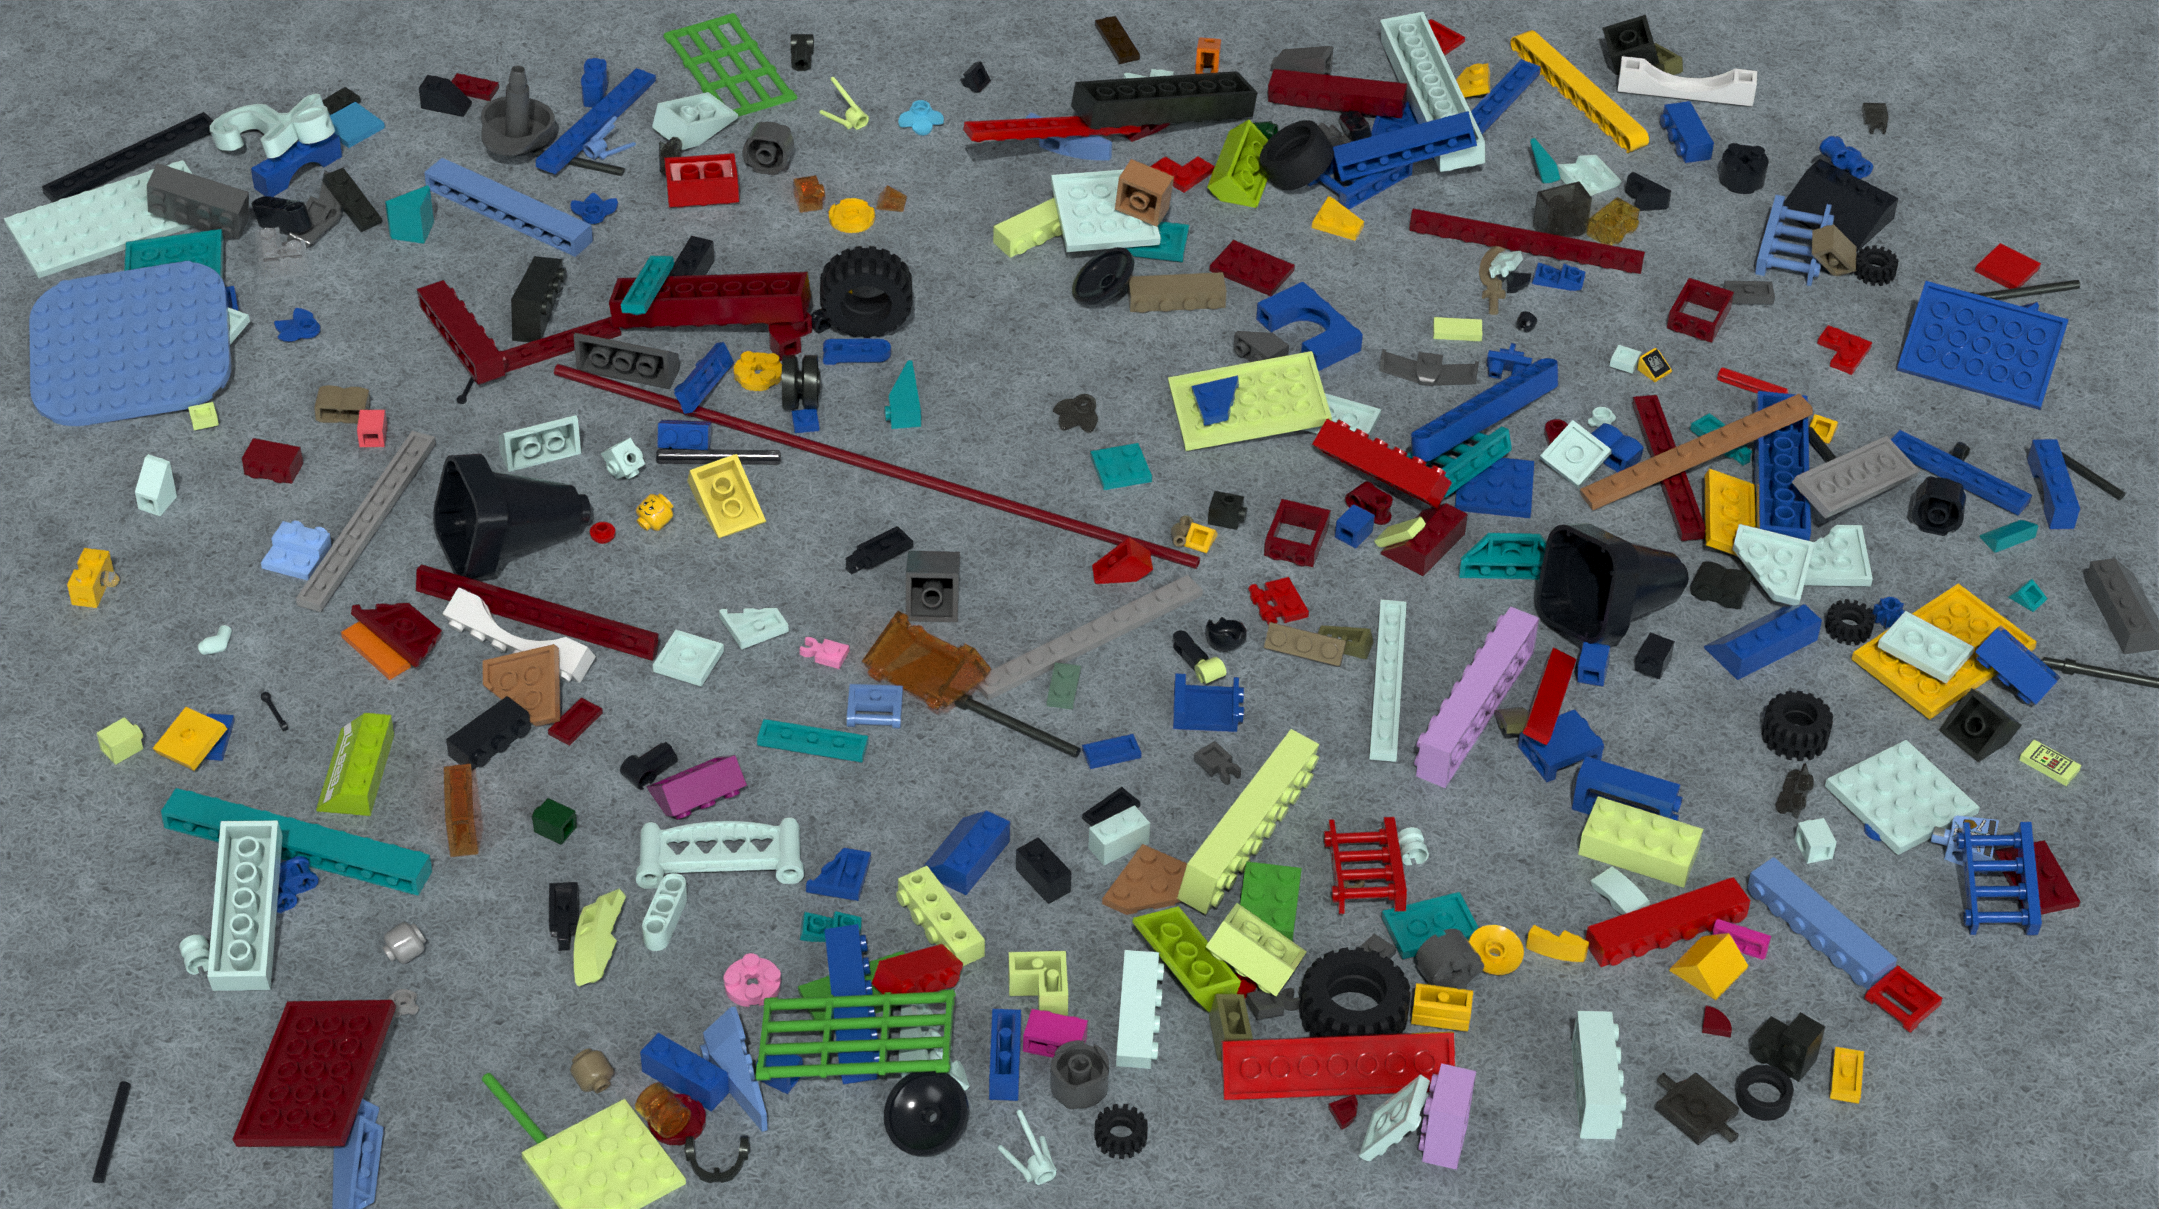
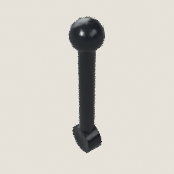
[457,376,475,404]
[260,692,288,732]

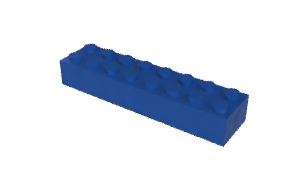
[1754,391,1811,541]

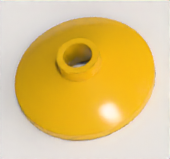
[1469,925,1524,975]

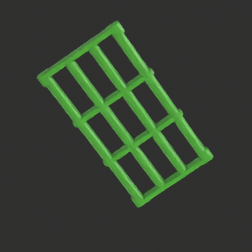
[663,13,797,117]
[755,989,956,1081]

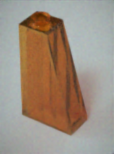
[443,764,478,857]

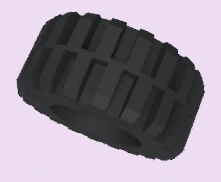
[820,246,913,338]
[1299,947,1411,1037]

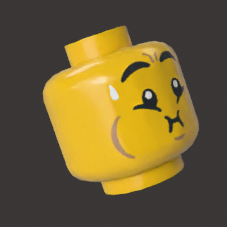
[636,493,674,531]

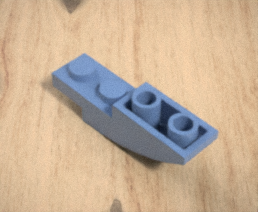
[1026,112,1112,160]

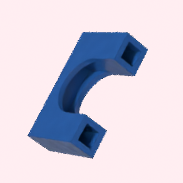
[1256,282,1363,371]

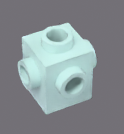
[601,437,645,480]

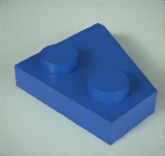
[1192,375,1239,426]

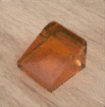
[876,185,907,212]

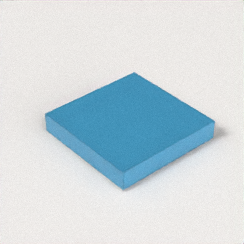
[330,102,385,148]

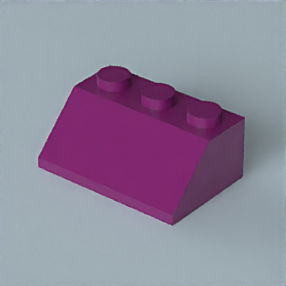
[646,755,747,819]

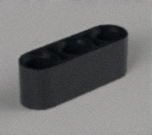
[251,196,312,233]

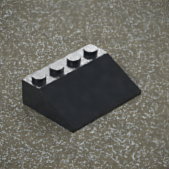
[1784,159,1899,252]

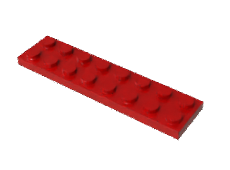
[1221,1031,1455,1100]

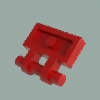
[1248,577,1309,625]

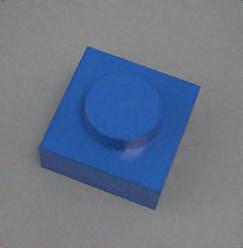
[792,409,819,433]

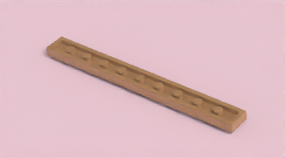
[1580,393,1813,510]

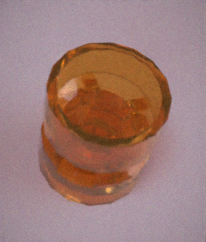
[635,1082,691,1138]

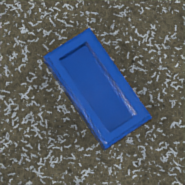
[1082,734,1142,769]

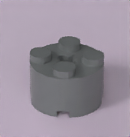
[742,122,794,175]
[1416,929,1484,989]
[1050,1040,1109,1110]

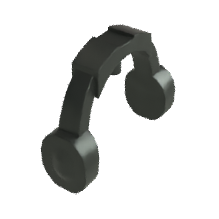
[684,1135,750,1183]

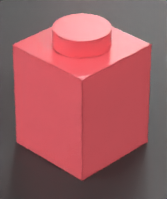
[357,410,387,447]

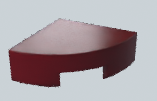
[1702,1005,1732,1038]
[1328,1094,1358,1130]

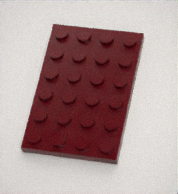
[232,1000,396,1147]

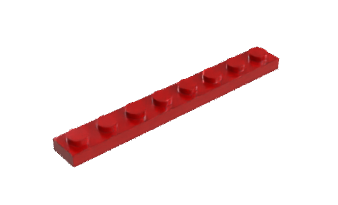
[963,116,1142,142]

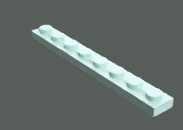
[1369,599,1406,762]

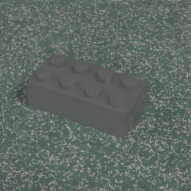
[147,163,249,240]

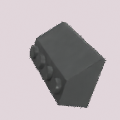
[574,333,679,389]
[2085,558,2159,654]

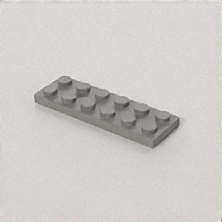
[1792,436,1920,519]

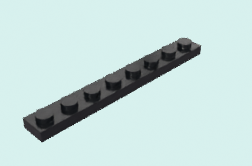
[42,112,214,202]

